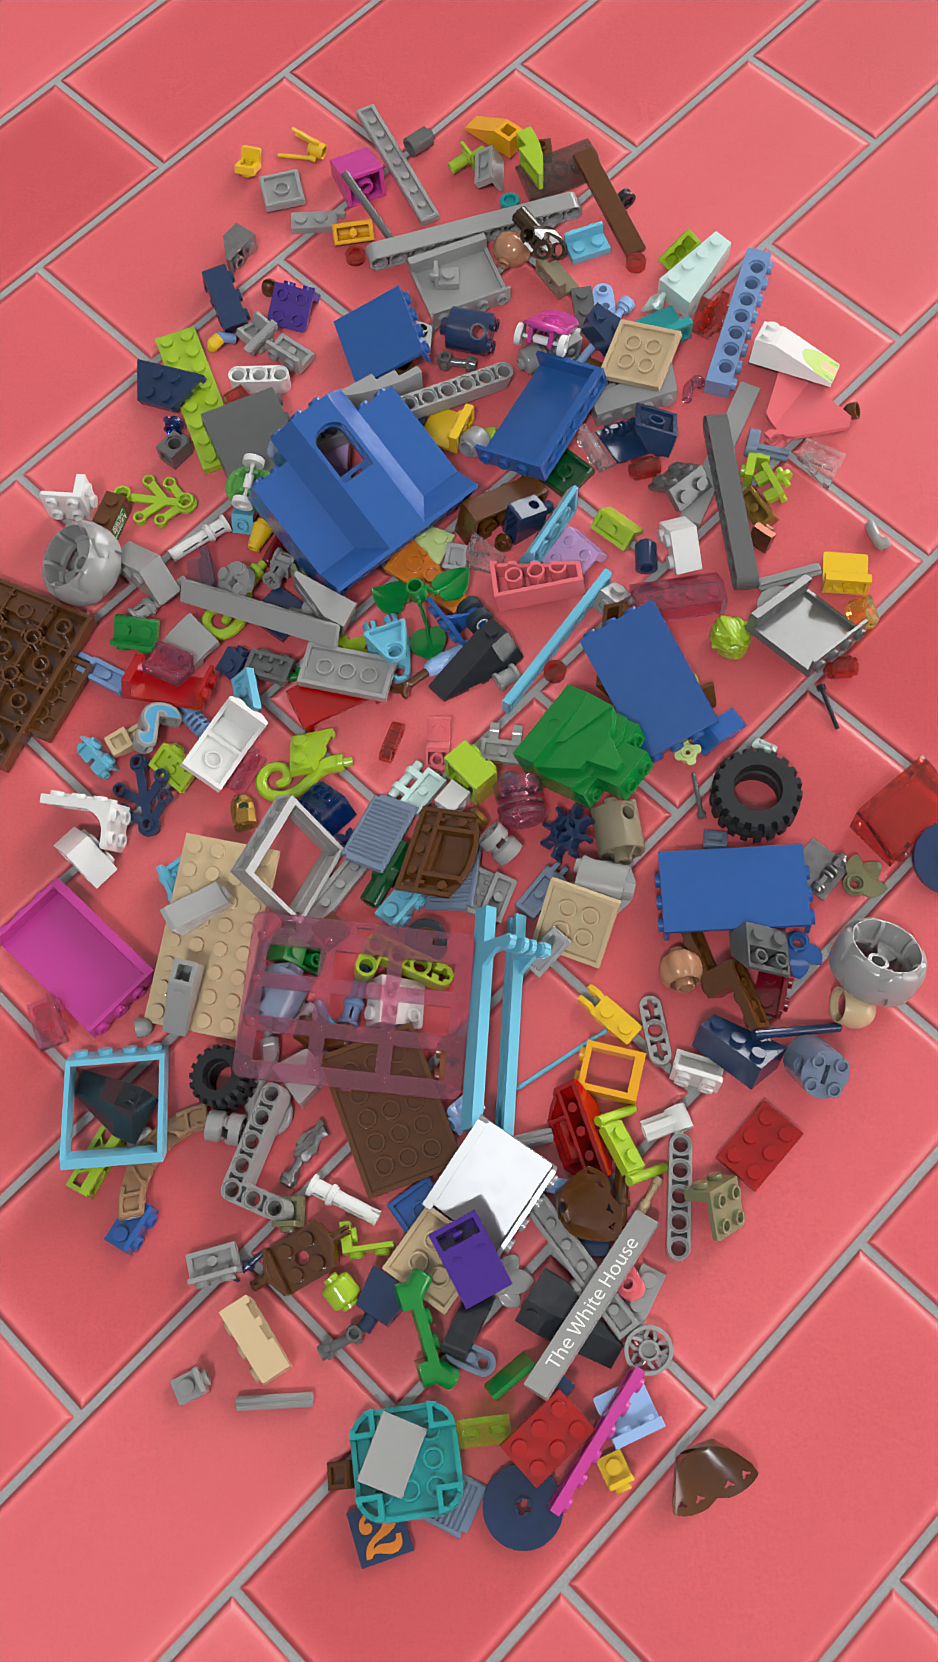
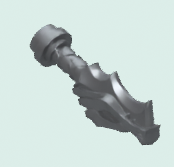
[279,1120,329,1189]

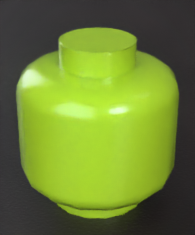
[322,1272,360,1312]

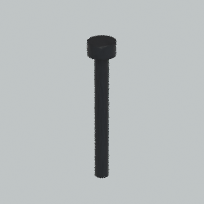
[816,684,840,729]

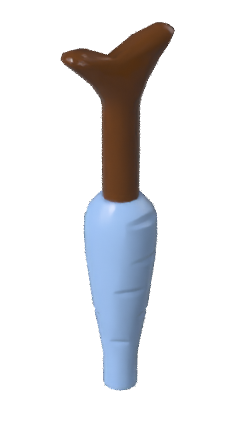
[389,640,468,699]

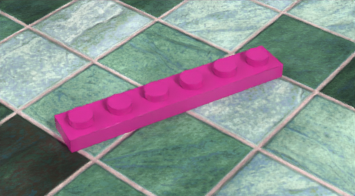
[546,1365,646,1517]

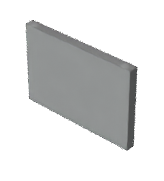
[357,1411,427,1499]

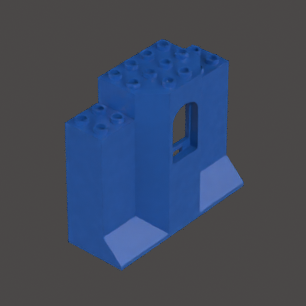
[248,386,478,596]

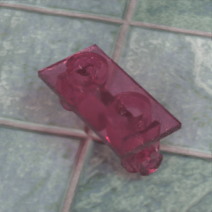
[224,747,267,794]

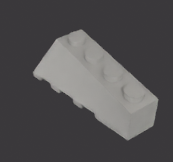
[590,362,677,427]

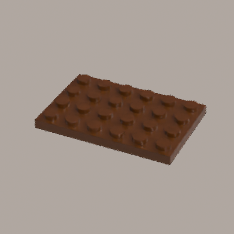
[318,1022,458,1200]

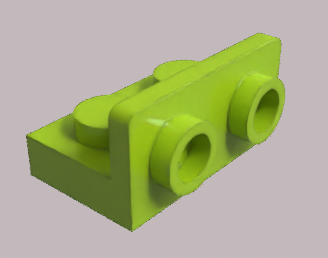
[148,743,195,793]

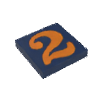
[346,1509,414,1569]

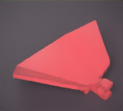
[764,371,852,446]

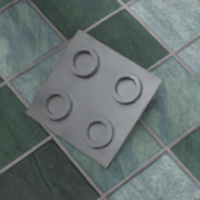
[803,838,847,901]

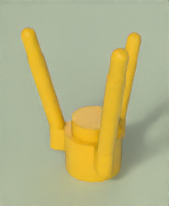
[277,127,327,163]

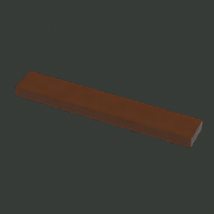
[573,147,646,258]

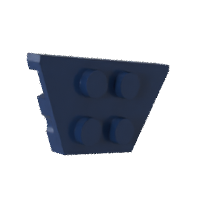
[137,359,207,413]

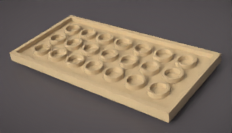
[144,833,280,1041]

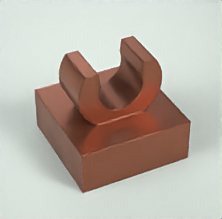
[751,522,776,554]

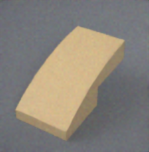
[104,723,159,758]

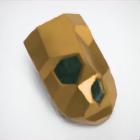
[230,794,258,832]

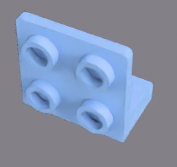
[593,1384,665,1450]

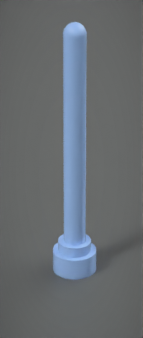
[576,296,635,363]

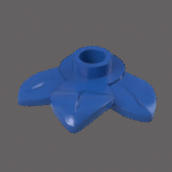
[787,931,822,979]

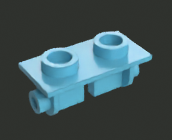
[76,736,120,780]

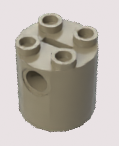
[590,797,645,865]

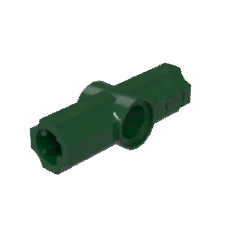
[360,840,409,909]

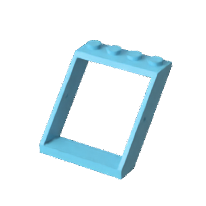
[59,1043,169,1170]

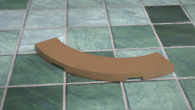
[118,1103,208,1221]

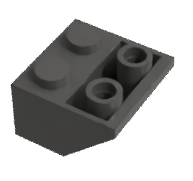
[729,922,791,978]

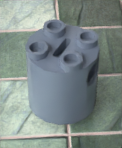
[243,962,312,1034]
[783,1035,850,1099]

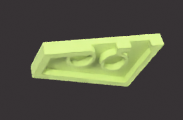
[414,526,455,567]

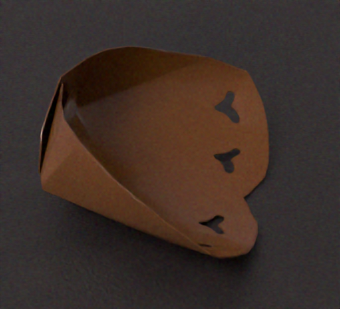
[555,1166,623,1242]
[672,1439,759,1517]

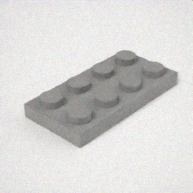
[297,642,397,703]

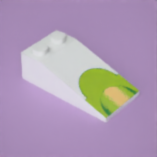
[749,321,840,387]

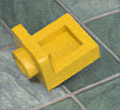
[235,145,261,178]

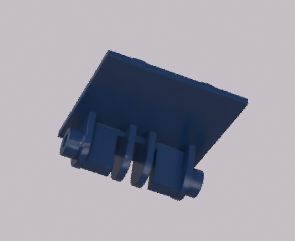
[595,417,651,464]

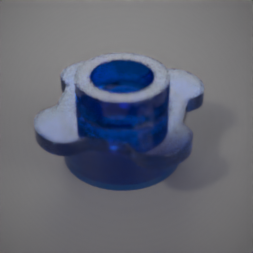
[163,416,184,435]

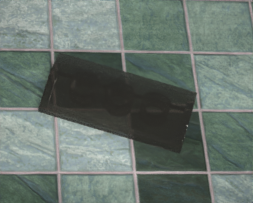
[515,138,600,202]

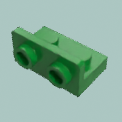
[109,614,160,654]

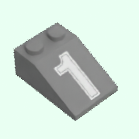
[294,571,356,637]

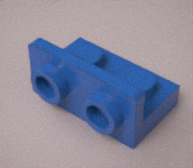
[104,1203,159,1256]

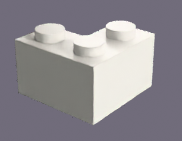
[657,516,702,575]
[53,827,117,888]

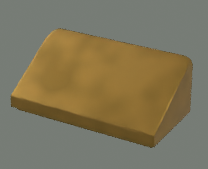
[742,485,780,526]

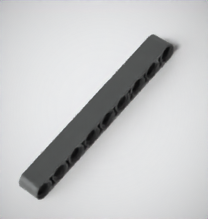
[703,414,759,590]

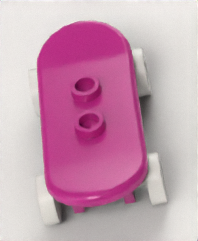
[513,310,582,357]

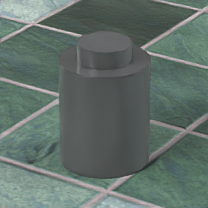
[403,126,435,157]

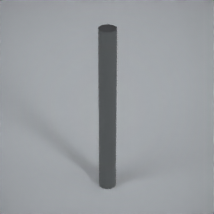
[341,170,394,239]

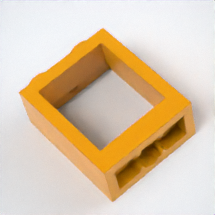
[574,1040,646,1105]

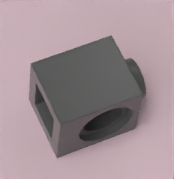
[156,430,193,470]

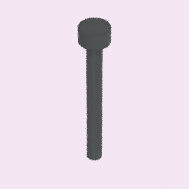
[691,773,706,820]

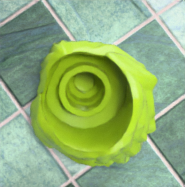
[709,615,751,660]

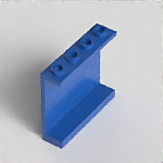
[333,285,431,382]

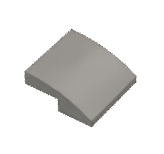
[159,613,220,676]
[462,867,517,924]

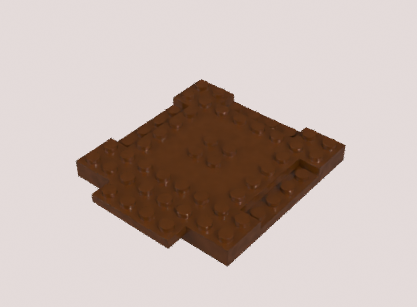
[0,578,97,773]

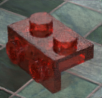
[692,291,730,340]

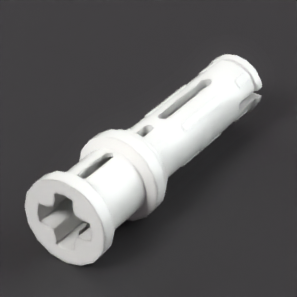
[167,514,232,562]
[305,1174,382,1226]

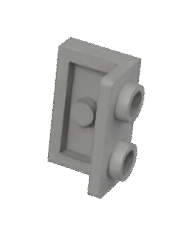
[265,333,315,375]
[185,1241,243,1289]

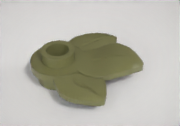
[842,854,888,898]

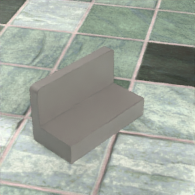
[474,145,504,192]

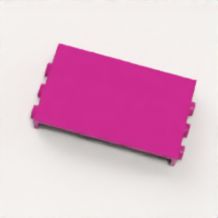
[0,877,155,1038]

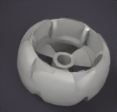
[42,520,122,607]
[829,917,928,1007]

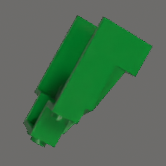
[513,684,654,809]

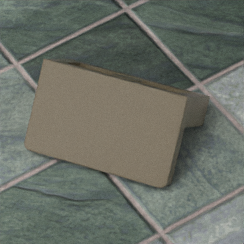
[536,258,578,300]

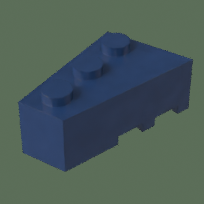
[202,264,251,333]
[581,302,621,357]

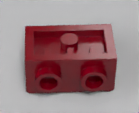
[755,967,794,1019]

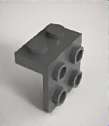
[648,461,713,512]

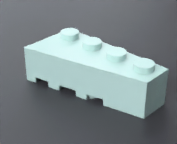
[658,231,731,318]

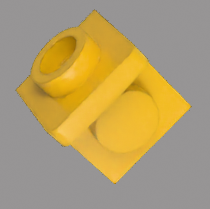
[596,1449,635,1495]

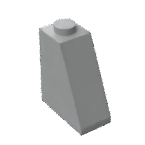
[160,882,233,936]

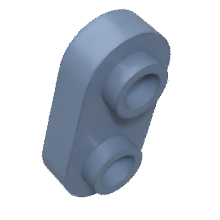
[446,1344,496,1377]

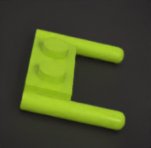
[594,1104,668,1186]

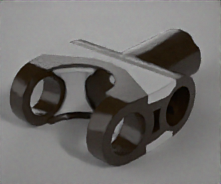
[512,206,568,260]

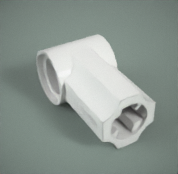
[640,1103,694,1143]

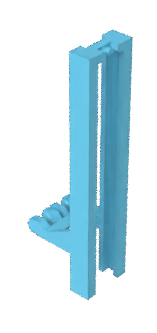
[460,905,552,1136]

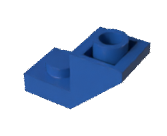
[691,708,747,756]

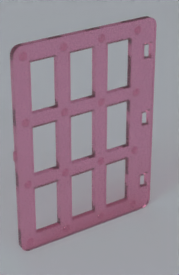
[233,912,475,1101]

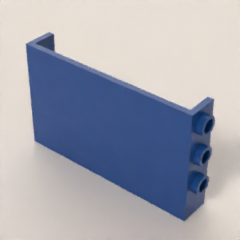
[475,351,608,481]
[579,599,720,764]
[654,844,815,941]

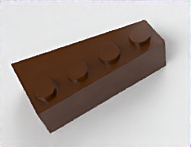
[455,476,548,548]

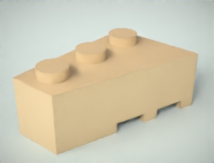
[219,1295,293,1385]

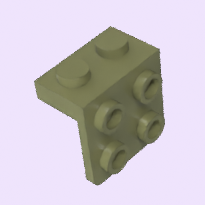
[683,1171,745,1241]

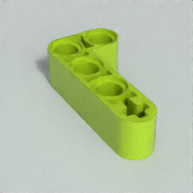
[353,934,454,992]

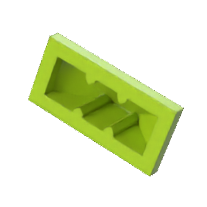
[658,228,702,270]

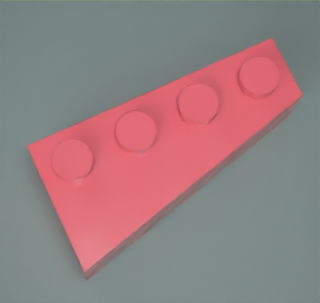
[489,561,586,612]

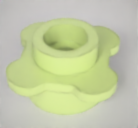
[675,741,701,766]

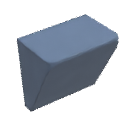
[702,829,727,849]

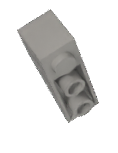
[162,958,205,1037]

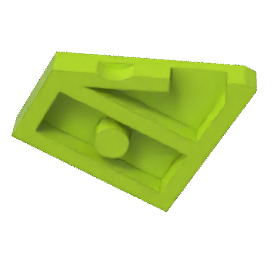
[290,728,335,777]

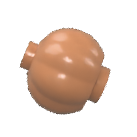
[492,230,530,269]
[659,947,703,993]

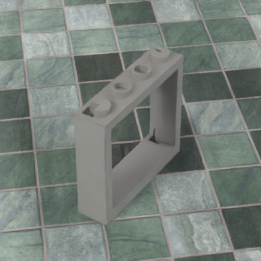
[230,795,344,925]

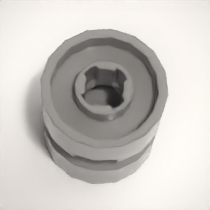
[479,821,522,866]
[204,1108,247,1147]

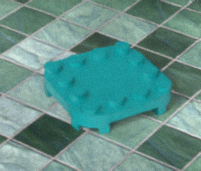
[349,1401,464,1524]

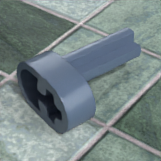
[743,428,790,462]

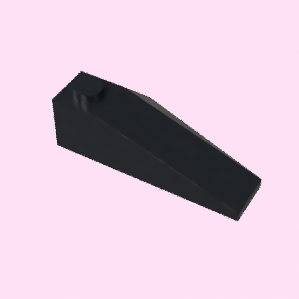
[428,618,524,702]
[75,1069,158,1145]
[515,1268,624,1369]

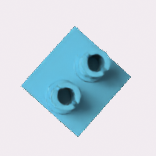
[362,613,411,684]

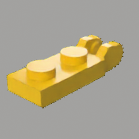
[577,984,643,1047]

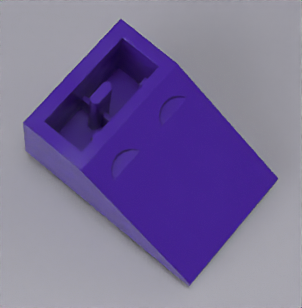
[428,1209,513,1310]

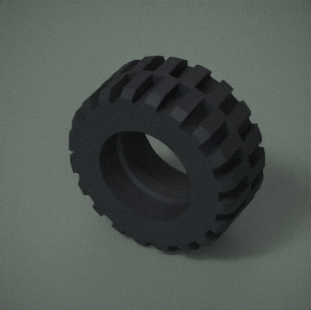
[709,748,803,842]

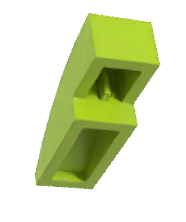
[516,126,544,190]

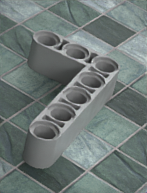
[220,1082,294,1221]

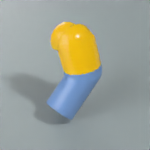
[207,331,236,352]

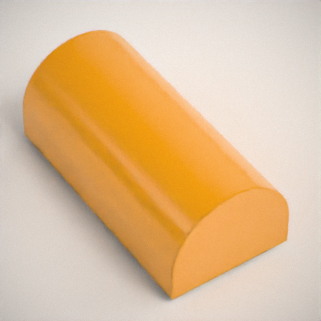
[331,218,375,246]

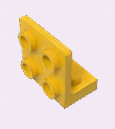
[424,403,475,454]
[822,552,872,596]

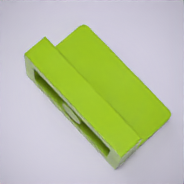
[590,506,644,551]

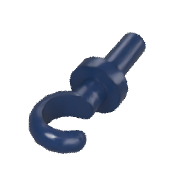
[234,1251,263,1282]

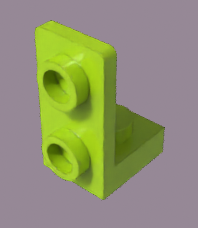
[339,1221,395,1260]

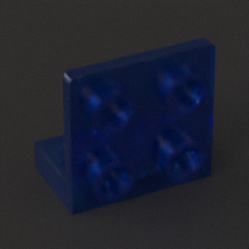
[297,781,357,836]

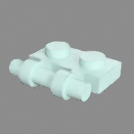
[387,760,447,817]

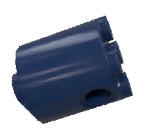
[440,306,500,356]

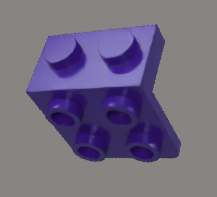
[267,280,321,333]

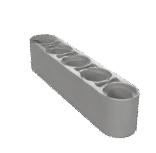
[665,1133,692,1263]

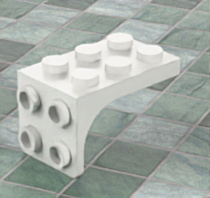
[180,696,268,793]
[40,790,131,853]

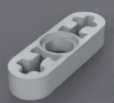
[639,996,672,1067]

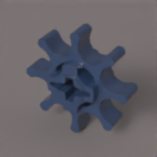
[540,803,595,862]

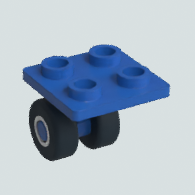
[426,596,493,646]

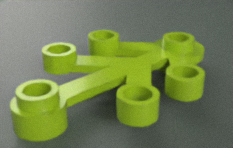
[114,475,197,529]

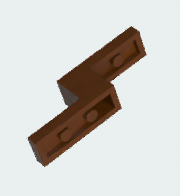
[681,932,771,1031]

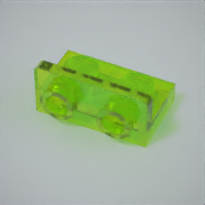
[455,1414,511,1449]

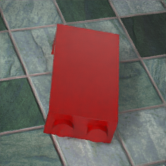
[121,653,218,711]
[286,685,381,733]

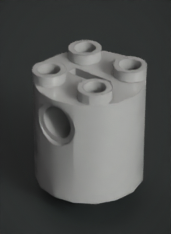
[570,855,636,913]

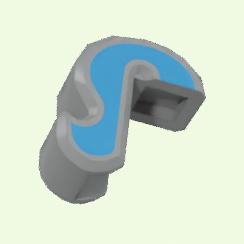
[132,702,183,754]

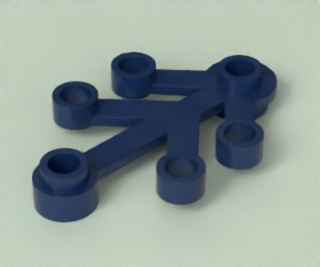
[113,754,174,837]

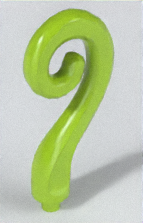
[201,560,267,640]
[255,754,353,802]

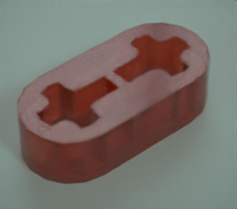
[379,721,405,764]

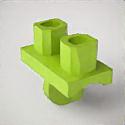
[753,461,793,504]

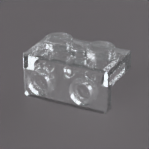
[576,424,617,473]

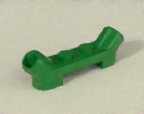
[394,1268,460,1390]

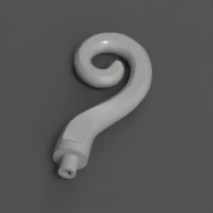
[245,1029,293,1136]

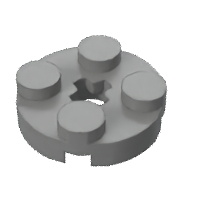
[217,561,255,596]

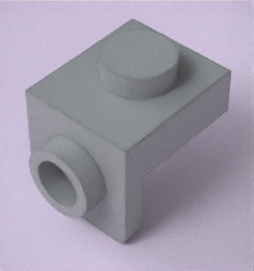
[236,311,269,344]
[442,542,470,570]
[593,582,632,615]

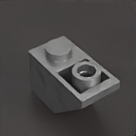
[223,223,258,273]

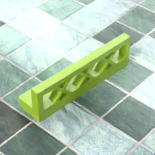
[66,1125,126,1200]

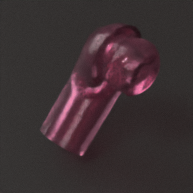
[682,375,705,404]

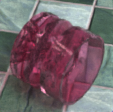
[493,773,548,830]

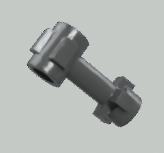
[437,351,477,372]
[317,1324,365,1361]

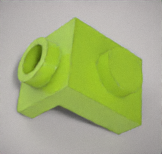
[740,452,770,487]

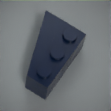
[692,1014,787,1090]

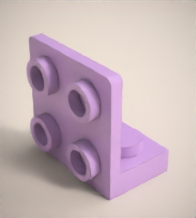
[542,526,608,576]

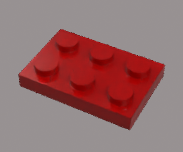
[716,1101,803,1192]
[499,1388,595,1488]

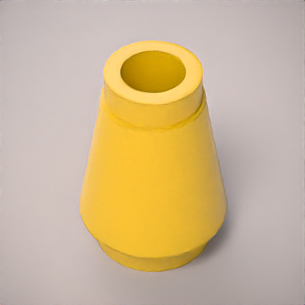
[247,518,273,553]

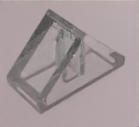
[466,533,506,574]

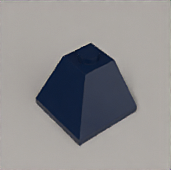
[635,402,678,458]

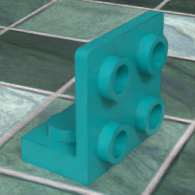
[636,306,693,343]

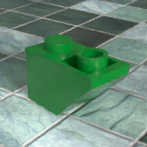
[266,936,326,976]

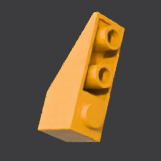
[465,116,522,158]

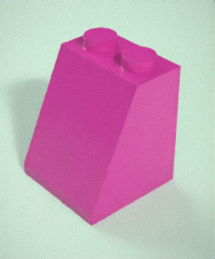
[330,147,386,209]

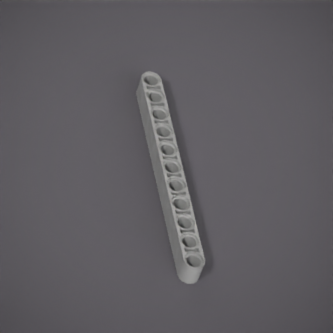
[365,192,582,271]
[316,362,513,453]

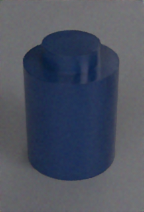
[634,538,658,574]

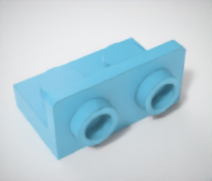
[564,221,611,265]
[231,667,261,712]
[374,889,427,933]

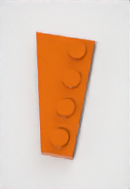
[384,540,468,615]

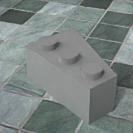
[120,541,181,606]

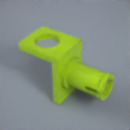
[447,141,485,174]

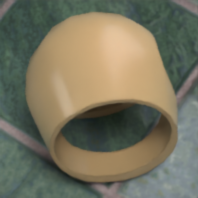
[829,986,876,1029]

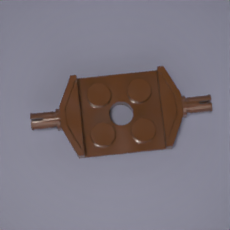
[250,1220,351,1296]

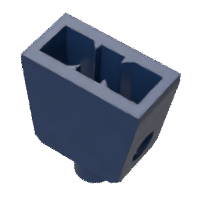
[502,495,554,545]
[356,1265,402,1334]

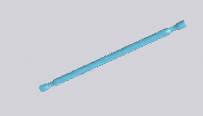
[516,1028,608,1091]

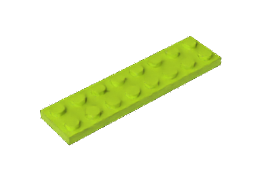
[155,326,224,475]

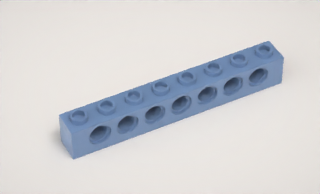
[704,247,774,398]

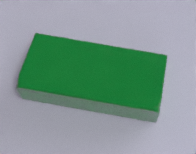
[484,1352,536,1401]

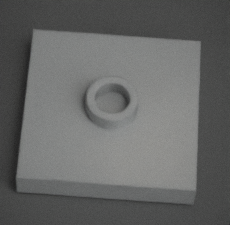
[259,169,306,212]

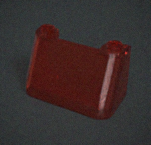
[850,755,938,867]

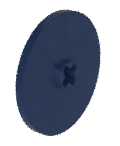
[912,823,938,893]
[483,1464,563,1551]

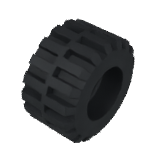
[189,1044,258,1112]

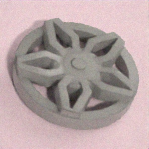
[623,1324,673,1376]

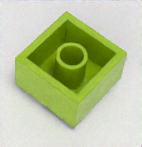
[444,740,498,807]

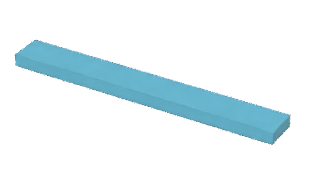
[502,568,612,714]

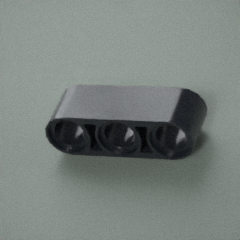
[440,1295,496,1363]

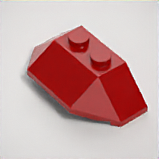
[547,1079,613,1181]

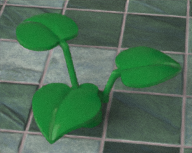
[372,567,470,660]

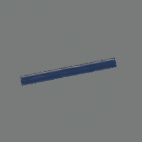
[751,1022,842,1040]

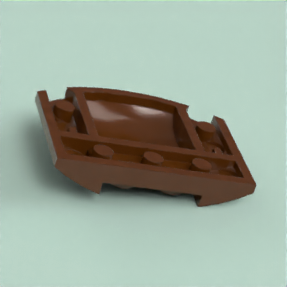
[394,806,479,899]

